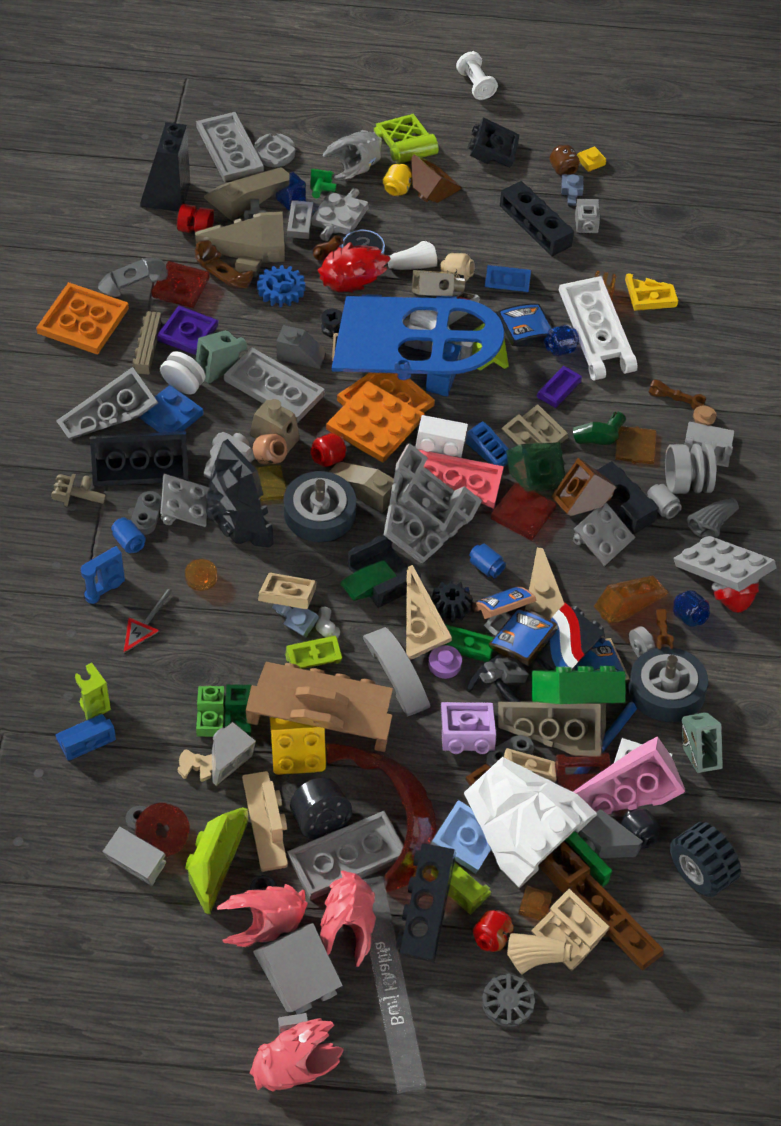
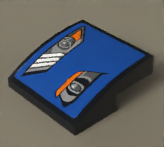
[496,304,556,347]

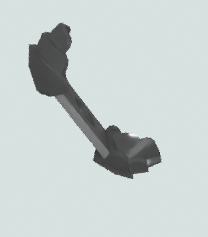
[98,257,168,298]

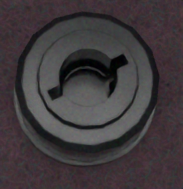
[290,778,352,840]

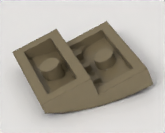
[502,404,569,460]

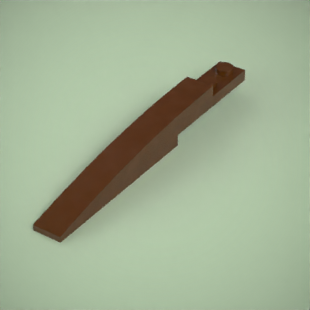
[466,764,664,971]

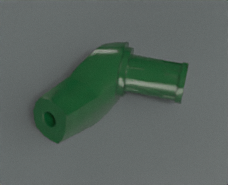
[573,411,626,445]

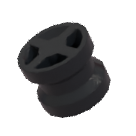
[321,308,343,337]

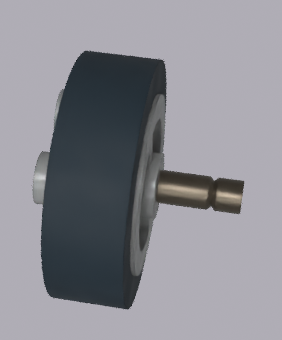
[284,471,356,542]
[629,647,708,722]

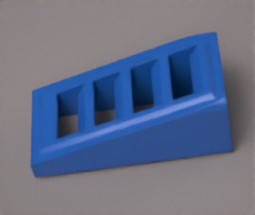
[466,421,515,466]

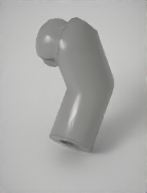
[316,607,340,638]

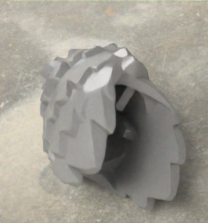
[323,130,382,180]

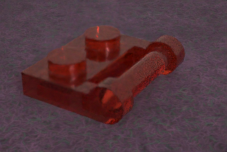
[555,753,610,792]

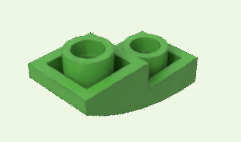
[196,686,224,737]

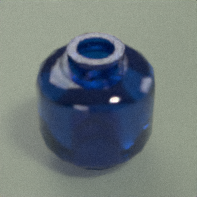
[544,324,579,357]
[673,590,710,627]

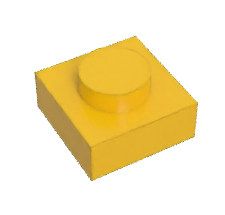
[577,146,606,172]

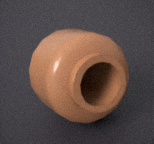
[252,434,288,465]

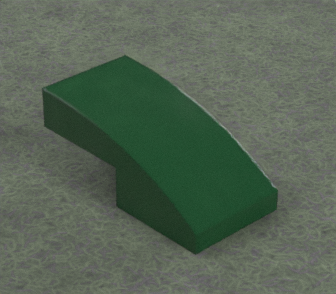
[340,561,396,601]
[225,684,252,737]

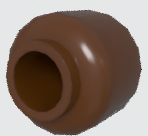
[549,145,580,176]

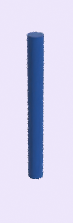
[573,702,637,781]

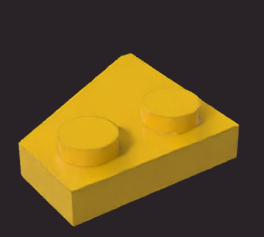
[625,274,678,311]

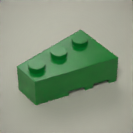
[532,666,625,704]

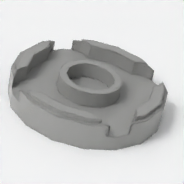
[254,134,295,168]

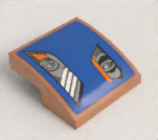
[472,587,537,619]

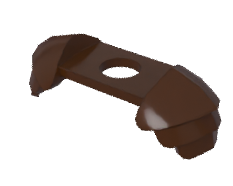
[195,240,254,289]

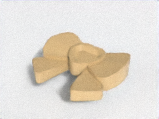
[178,750,212,782]

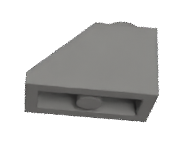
[212,722,256,786]

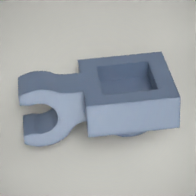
[561,174,583,206]
[272,604,319,638]

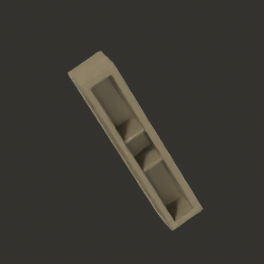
[132,311,162,375]

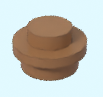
[693,406,717,426]

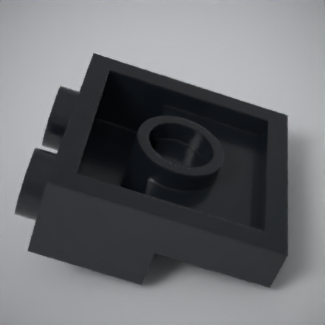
[467,117,520,168]

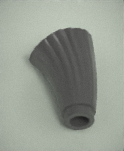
[687,498,739,538]

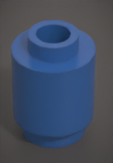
[111,517,146,553]
[469,543,506,578]

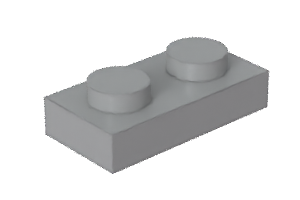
[287,200,313,239]

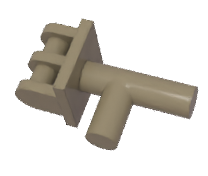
[51,474,106,507]

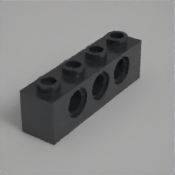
[500,181,574,256]
[396,843,457,963]

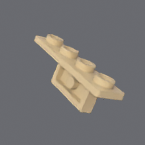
[242,771,288,872]

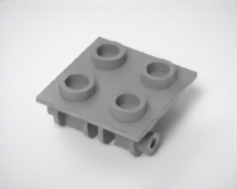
[685,422,734,467]
[160,474,208,527]
[573,503,635,566]

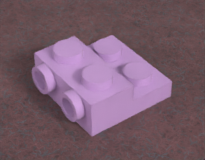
[441,702,496,754]

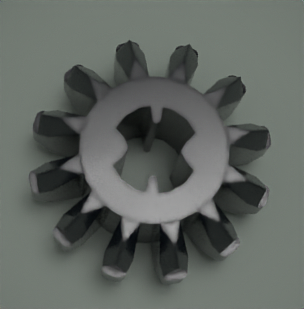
[431,580,473,623]

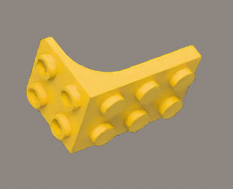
[270,717,326,775]

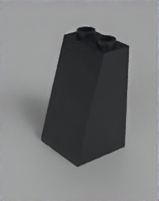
[140,122,191,212]

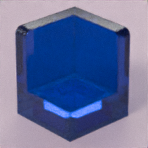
[276,172,306,211]

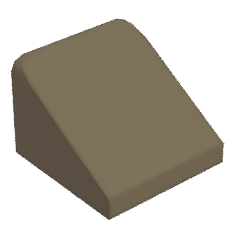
[235,256,262,277]

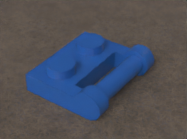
[81,546,125,604]

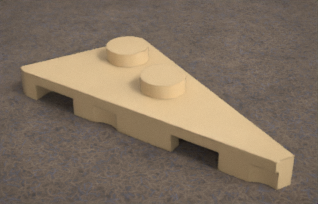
[525,547,564,620]
[406,565,452,660]

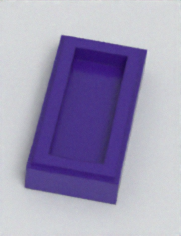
[537,366,582,409]

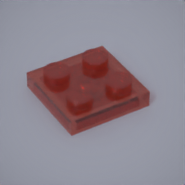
[152,261,210,309]
[491,482,557,541]

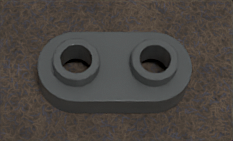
[131,491,162,535]
[486,735,534,768]

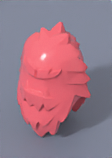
[319,870,376,967]
[217,884,308,947]
[250,1018,343,1091]

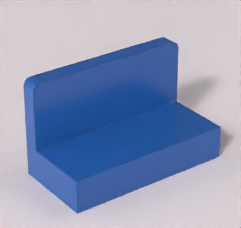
[485,265,531,292]
[56,714,116,761]

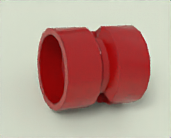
[177,204,214,233]

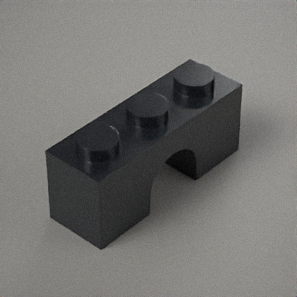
[597,461,658,535]

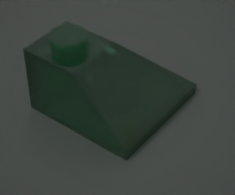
[506,442,566,492]

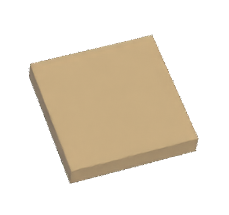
[258,573,317,609]

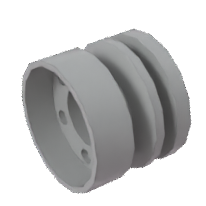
[665,443,716,494]

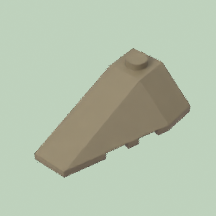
[204,167,295,221]

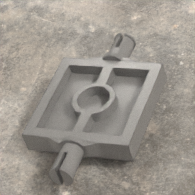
[311,188,368,241]

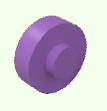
[428,645,462,679]

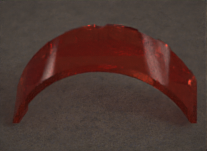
[326,744,436,892]

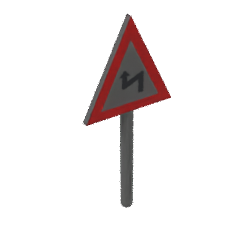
[123,589,171,654]

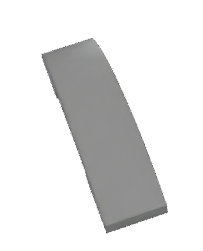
[363,627,430,717]

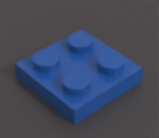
[139,385,203,432]

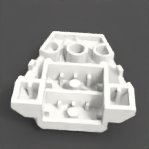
[464,757,597,888]

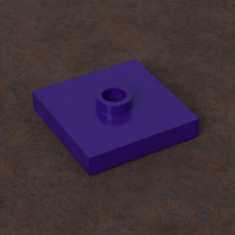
[157,305,219,355]

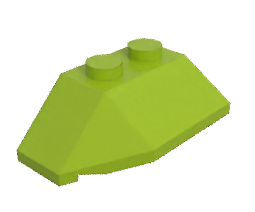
[185,807,249,914]

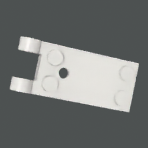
[559,276,637,381]

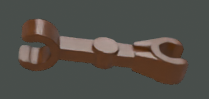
[649,379,706,410]
[656,609,674,649]

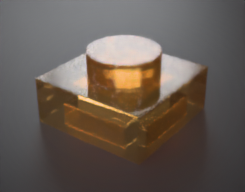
[518,886,553,921]

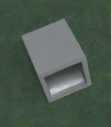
[253,923,343,1014]

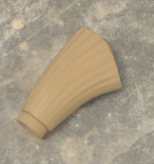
[508,933,572,975]

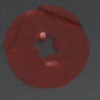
[134,803,190,858]

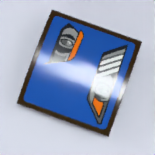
[488,608,558,666]

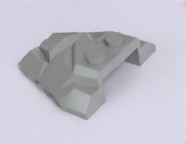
[384,444,482,563]

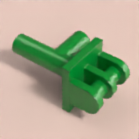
[310,169,337,199]

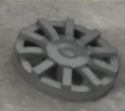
[482,974,535,1027]

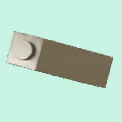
[329,462,394,513]

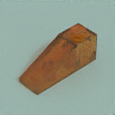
[594,575,668,624]

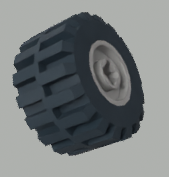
[670,822,741,897]

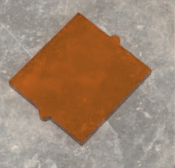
[615,426,656,465]

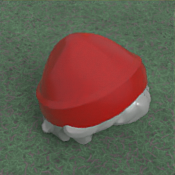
[712,580,759,613]

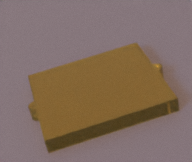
[255,465,286,501]

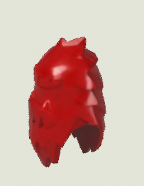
[318,242,391,293]

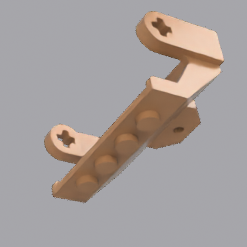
[246,662,393,752]

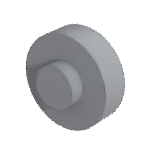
[629,626,655,657]

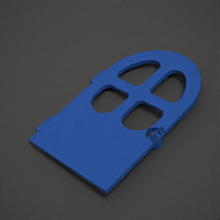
[332,294,504,380]

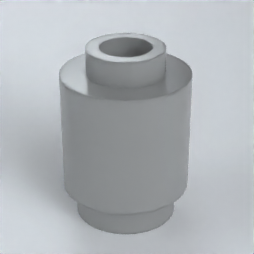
[647,484,682,519]

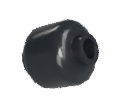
[621,808,661,848]

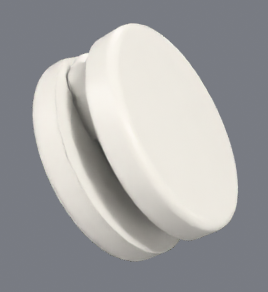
[160,352,205,394]

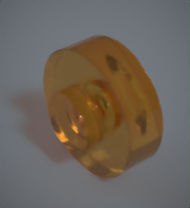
[185,559,217,591]

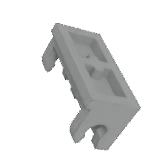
[103,827,166,886]

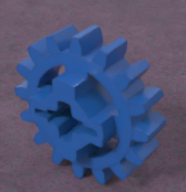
[257,265,305,307]

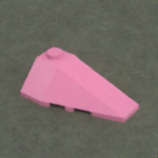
[573,736,685,814]

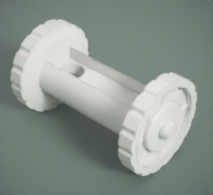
[456,51,498,100]

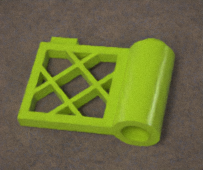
[374,114,439,164]

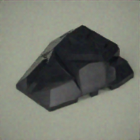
[206,439,273,548]

